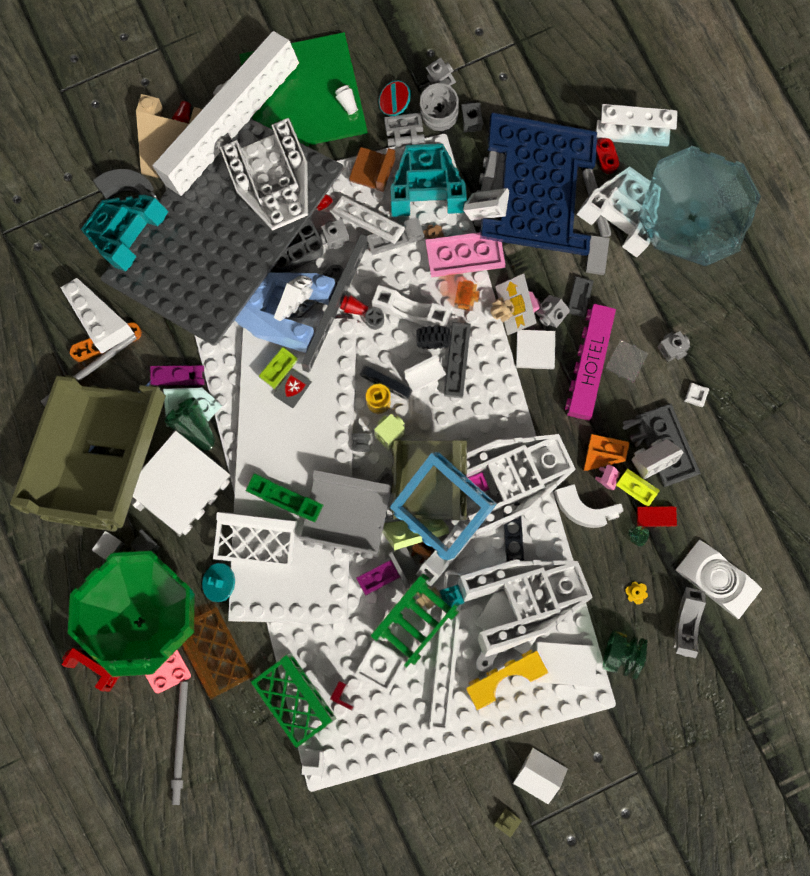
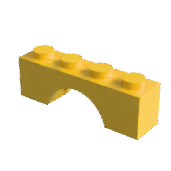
[466,649,549,710]

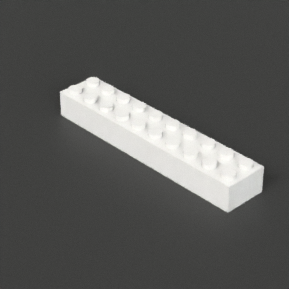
[152,31,299,196]

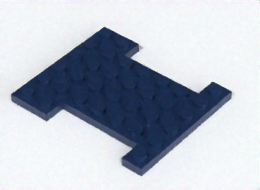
[480,113,597,256]

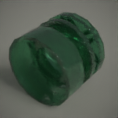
[602,629,648,679]

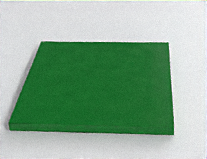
[239,32,368,146]

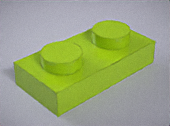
[259,347,298,389]

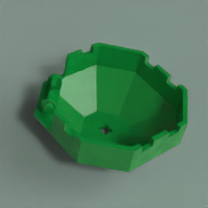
[68,551,195,677]

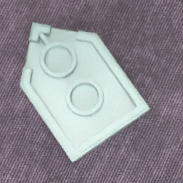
[163,388,222,427]

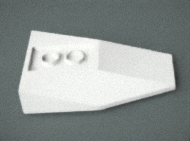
[220,118,308,231]

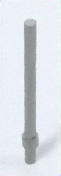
[41,334,137,406]
[171,682,188,805]

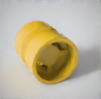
[366,384,391,414]

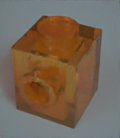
[454,280,480,311]

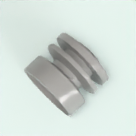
[420,83,459,131]

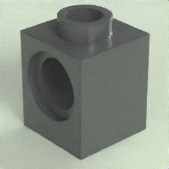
[461,102,483,133]

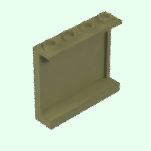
[391,440,467,520]

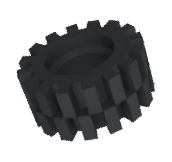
[416,325,451,349]

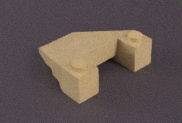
[136,94,203,179]

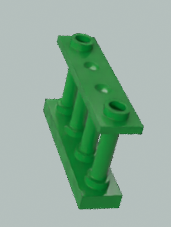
[371,573,460,668]

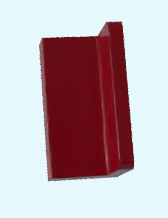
[330,681,355,711]

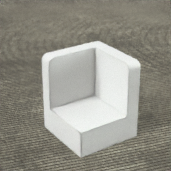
[92,531,125,560]
[302,749,325,776]

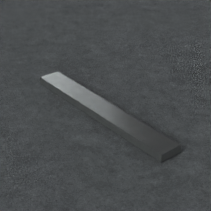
[301,234,368,373]

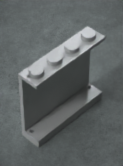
[299,470,391,559]

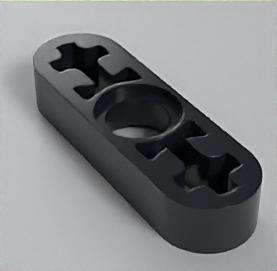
[359,366,413,400]

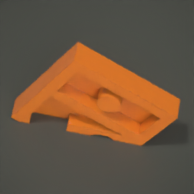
[583,434,629,471]

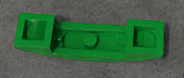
[245,474,324,523]

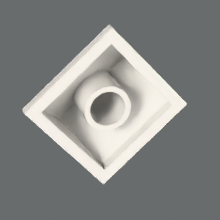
[513,748,568,804]

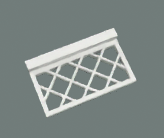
[213,512,298,568]

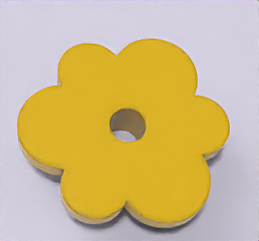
[625,582,648,605]

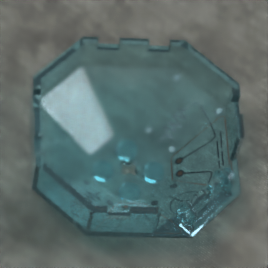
[638,146,761,266]

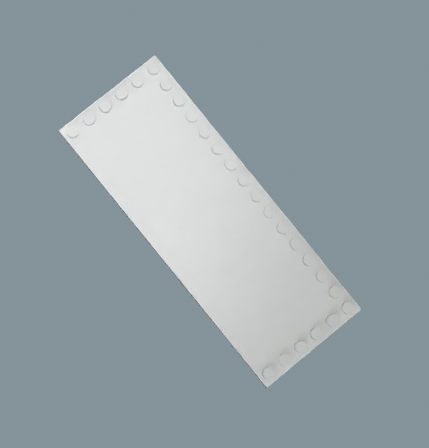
[228,317,357,624]

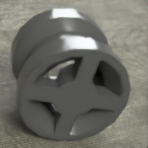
[365,307,384,330]
[351,433,371,452]

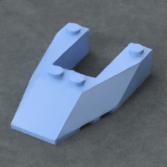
[235,272,336,353]

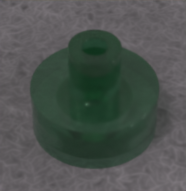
[628,526,649,547]

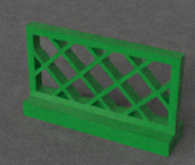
[251,653,337,748]

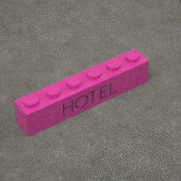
[565,304,616,421]

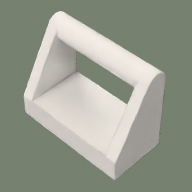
[463,188,509,221]

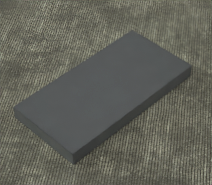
[635,403,701,487]

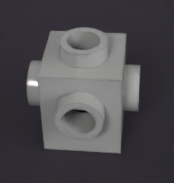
[426,58,456,86]
[320,219,350,249]
[536,295,570,328]
[658,331,690,363]

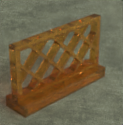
[182,607,253,701]

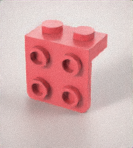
[145,649,191,693]

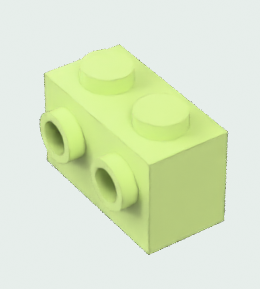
[374,414,405,451]

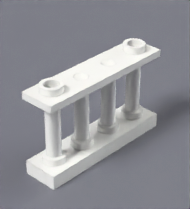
[596,104,678,146]

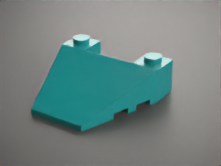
[390,143,467,217]
[81,195,168,271]

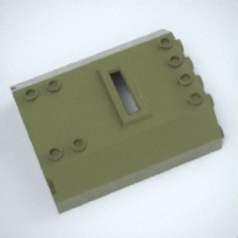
[10,375,166,531]

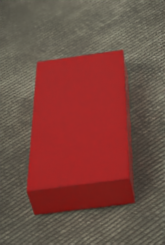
[636,507,677,527]

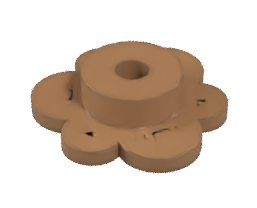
[423,225,444,240]

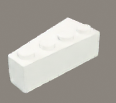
[60,278,134,353]

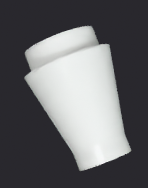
[335,85,358,115]

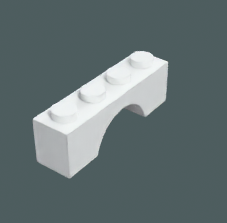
[372,285,451,327]

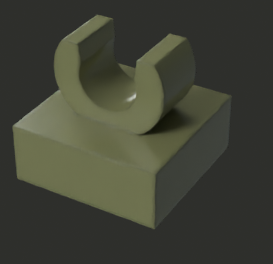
[493,808,522,838]

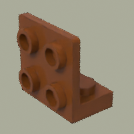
[349,147,396,192]

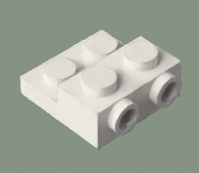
[274,275,313,321]

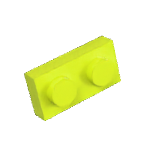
[616,468,660,507]

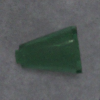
[165,397,216,451]

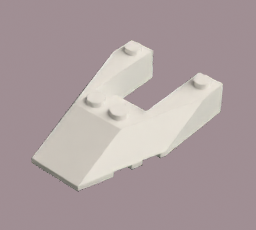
[467,434,575,537]
[457,560,592,657]

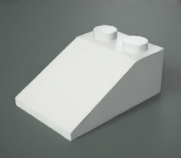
[632,439,683,480]

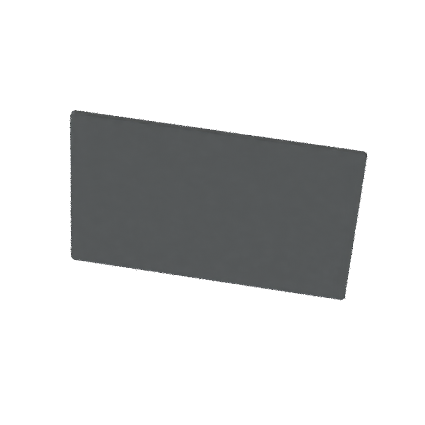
[101,119,344,346]

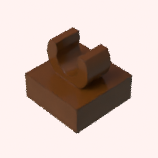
[411,542,436,564]

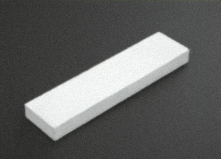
[332,196,405,244]

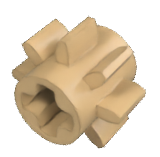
[491,297,514,322]
[416,586,440,610]

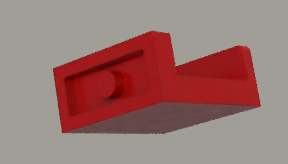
[62,648,120,692]

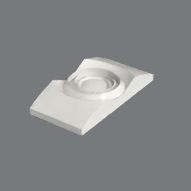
[676,540,762,620]

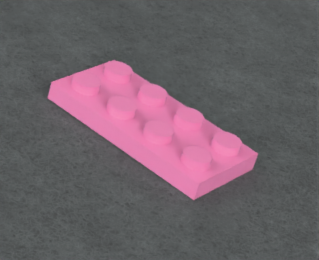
[425,232,505,278]

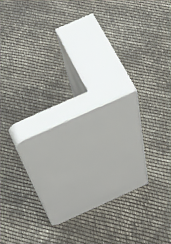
[404,354,446,393]

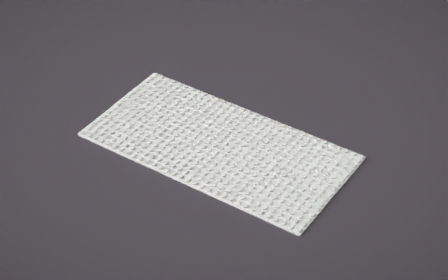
[195,134,616,792]

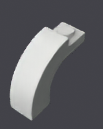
[554,484,623,528]
[416,520,475,587]

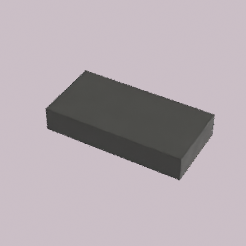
[568,276,594,317]

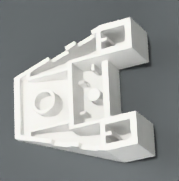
[576,167,659,257]

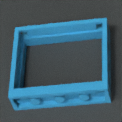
[390,452,497,560]

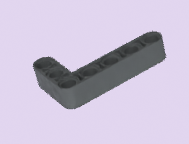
[274,217,324,272]

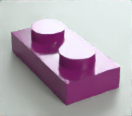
[356,560,400,596]

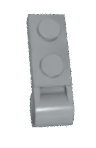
[367,218,424,255]

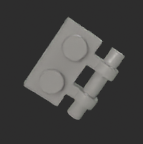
[384,113,425,147]

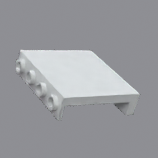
[133,431,230,537]

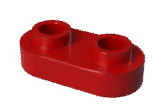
[596,138,619,174]

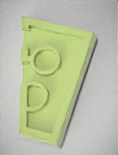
[382,519,449,550]

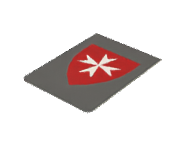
[273,369,312,408]

